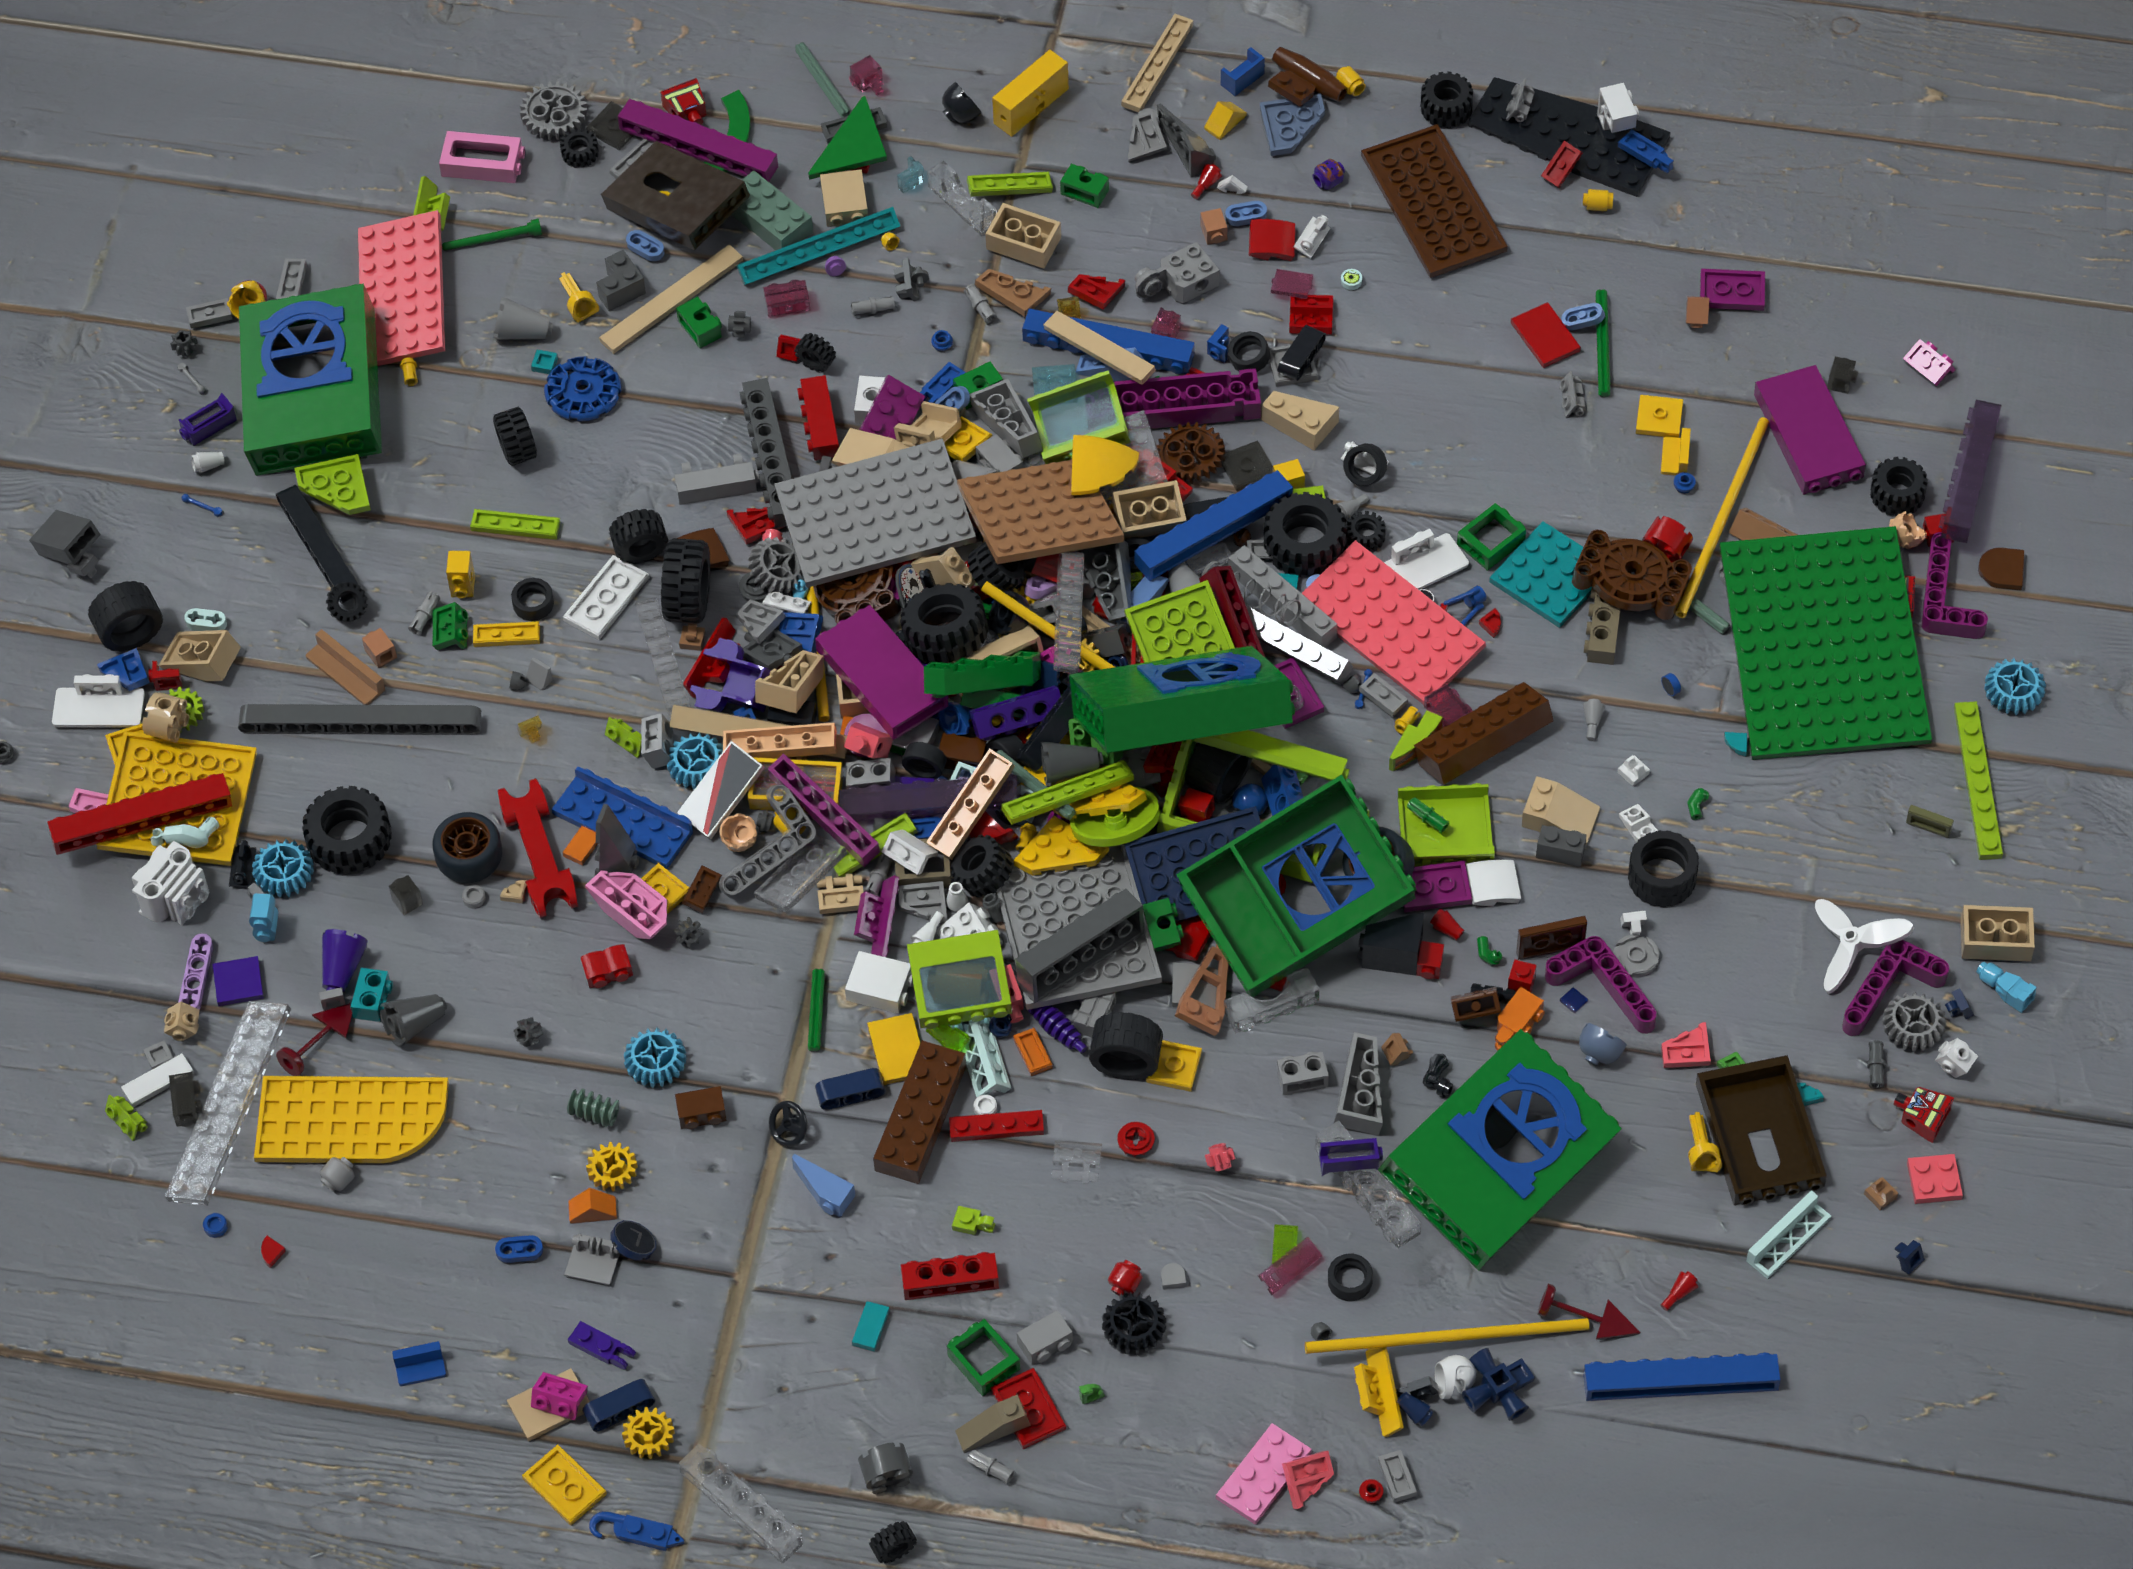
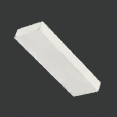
[121,1054,194,1107]

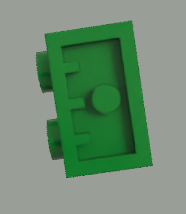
[432,602,469,650]

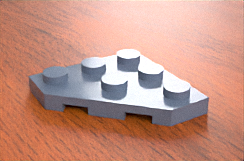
[1260,94,1325,156]

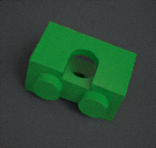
[1060,163,1109,208]
[676,296,722,349]
[953,361,1003,410]
[1143,898,1184,952]

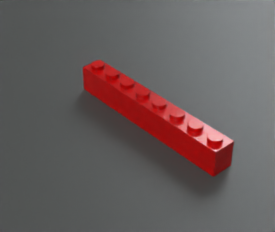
[47,773,232,855]

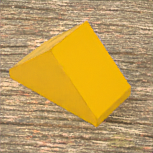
[1204,101,1247,140]

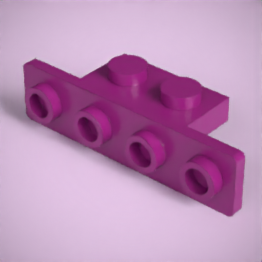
[854,875,899,957]

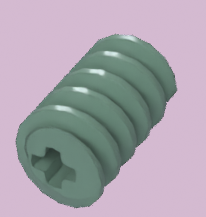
[567,1088,620,1127]

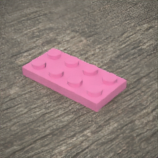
[1216,1423,1312,1525]

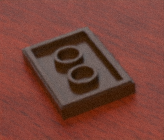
[1516,916,1587,960]

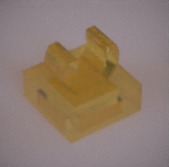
[1057,296,1081,319]
[517,715,542,744]

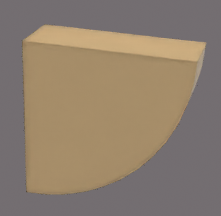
[500,880,527,903]

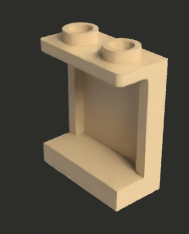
[820,169,868,227]
[894,401,962,447]
[911,547,976,588]

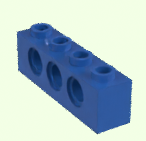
[1261,765,1304,848]

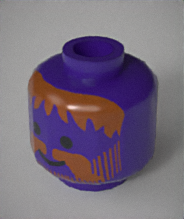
[1312,159,1345,190]

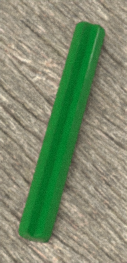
[808,969,825,1052]

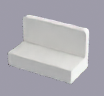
[881,829,938,875]

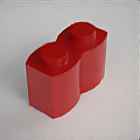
[580,944,633,988]

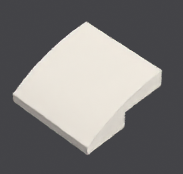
[1466,860,1521,907]

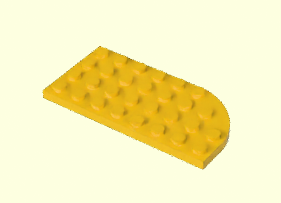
[254,1076,449,1163]

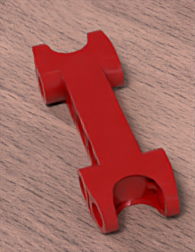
[498,778,578,918]

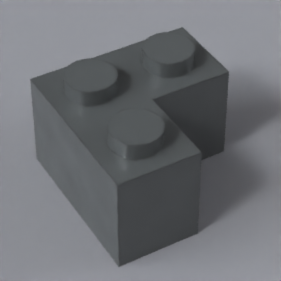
[596,250,646,311]

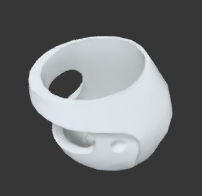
[1435,1355,1476,1399]

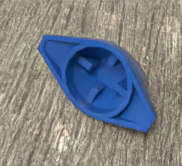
[933,702,973,735]

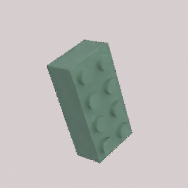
[731,171,813,250]

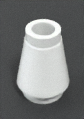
[191,452,224,473]
[946,882,968,912]

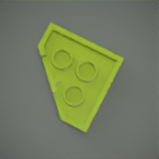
[294,454,371,515]

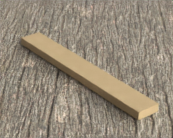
[599,245,743,354]
[669,704,847,758]

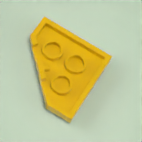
[1053,783,1147,819]
[1014,816,1109,876]

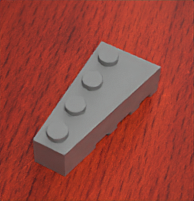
[970,379,1043,458]
[1333,1032,1383,1136]

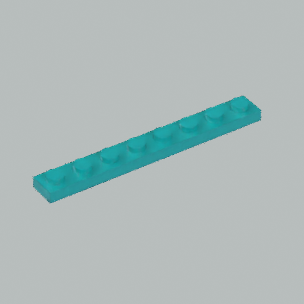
[736,207,900,285]

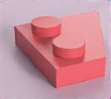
[1661,1022,1711,1068]
[1282,1451,1334,1509]

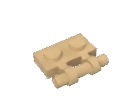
[816,874,863,914]

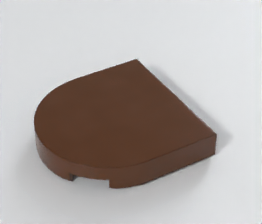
[1978,548,2024,590]

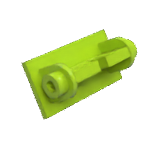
[604,717,641,758]
[105,1095,148,1141]

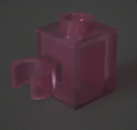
[849,55,884,95]
[1151,307,1181,338]

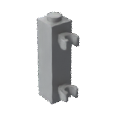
[675,453,760,505]

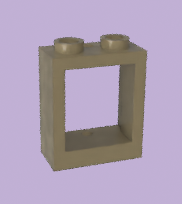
[895,839,954,888]

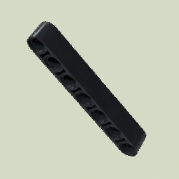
[276,484,358,604]

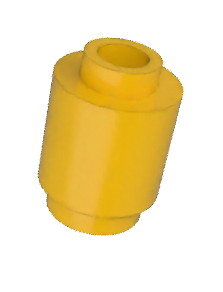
[1336,66,1366,96]
[1583,189,1613,211]

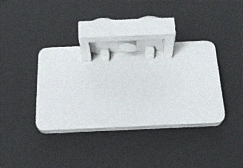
[1384,529,1469,590]
[52,674,145,728]

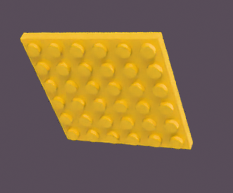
[96,731,257,866]

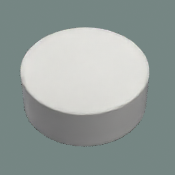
[974,1095,997,1115]

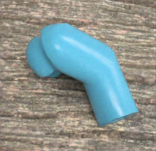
[792,579,809,600]

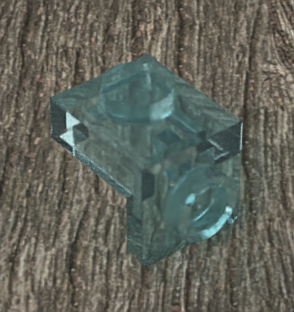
[897,156,924,193]

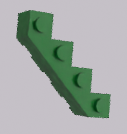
[924,651,1041,698]

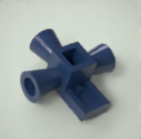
[1462,1348,1535,1421]

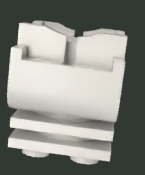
[132,841,210,926]

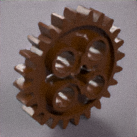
[1155,422,1226,484]

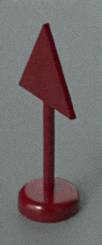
[276,1003,352,1076]
[1537,1283,1641,1340]

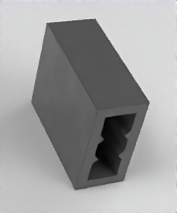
[29,510,101,565]

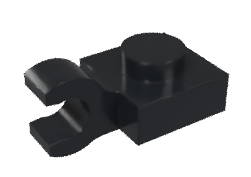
[1396,1376,1440,1408]

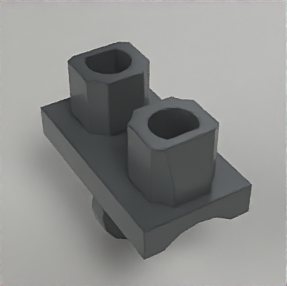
[894,258,929,301]

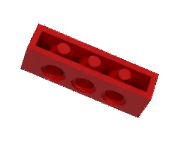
[901,1252,999,1300]

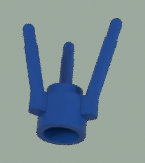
[1440,585,1487,626]

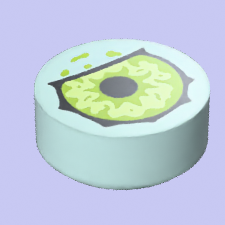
[1341,269,1362,290]

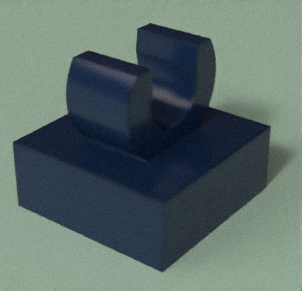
[1945,988,1974,1019]
[1895,1240,1925,1274]

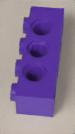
[969,685,1061,741]

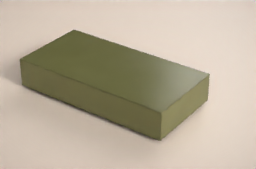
[1906,805,1954,838]

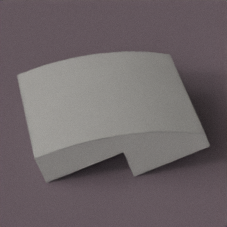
[1172,963,1218,1009]

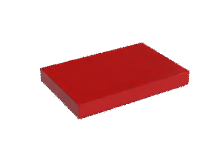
[1511,302,1581,368]
[991,1368,1066,1449]

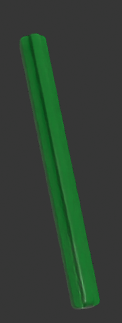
[1595,289,1610,397]

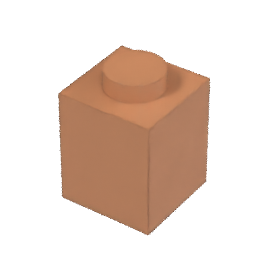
[1200,208,1227,245]
[1685,296,1709,328]
[362,628,397,668]

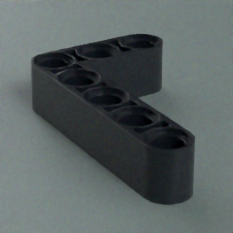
[1016,666,1084,772]

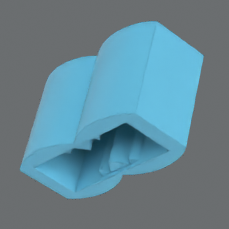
[249,893,279,942]

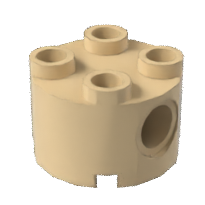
[142,692,189,743]

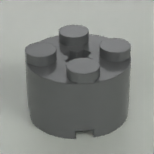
[858,1443,913,1494]

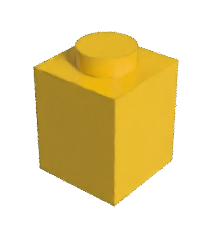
[1273,459,1305,489]

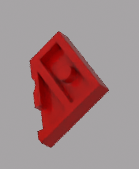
[727,507,784,545]

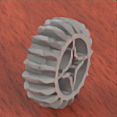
[747,537,803,594]
[1882,992,1946,1052]

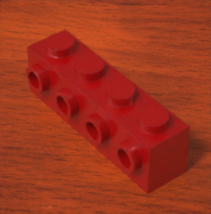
[797,375,839,461]

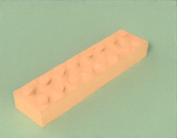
[723,723,837,758]
[926,748,1015,860]

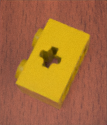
[446,551,475,599]

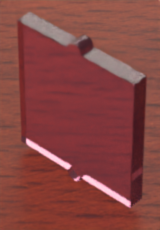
[1271,269,1313,299]

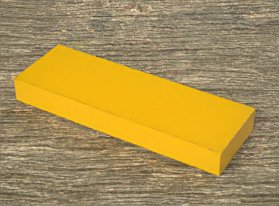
[473,621,540,647]

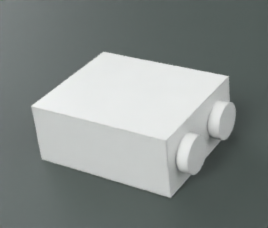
[845,951,913,1014]

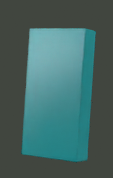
[852,1301,890,1352]

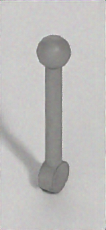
[178,363,206,393]

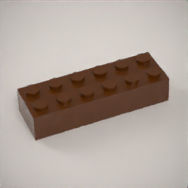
[1414,682,1554,785]
[873,1040,967,1184]

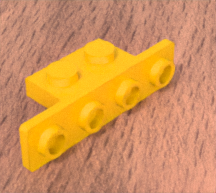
[1354,1347,1404,1437]

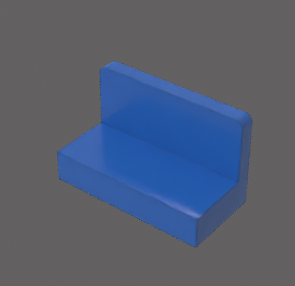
[392,1341,446,1386]

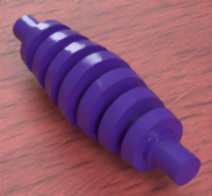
[1023,998,1088,1054]

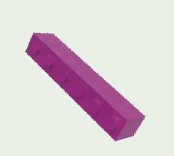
[767,753,880,867]

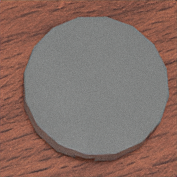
[1614,934,1659,978]

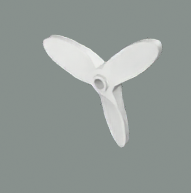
[1815,899,1914,994]

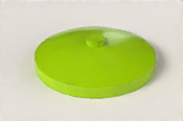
[1070,787,1160,847]

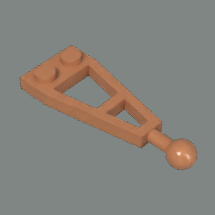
[1175,944,1228,1036]

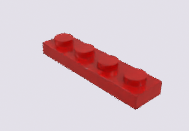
[949,1110,1044,1142]

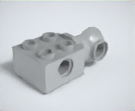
[1135,242,1220,303]

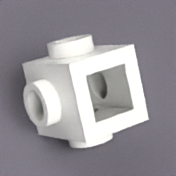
[1935,1038,1978,1078]

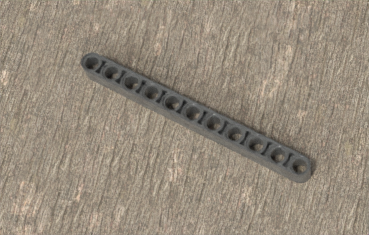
[238,704,482,735]

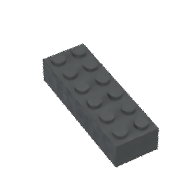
[1015,889,1145,1003]

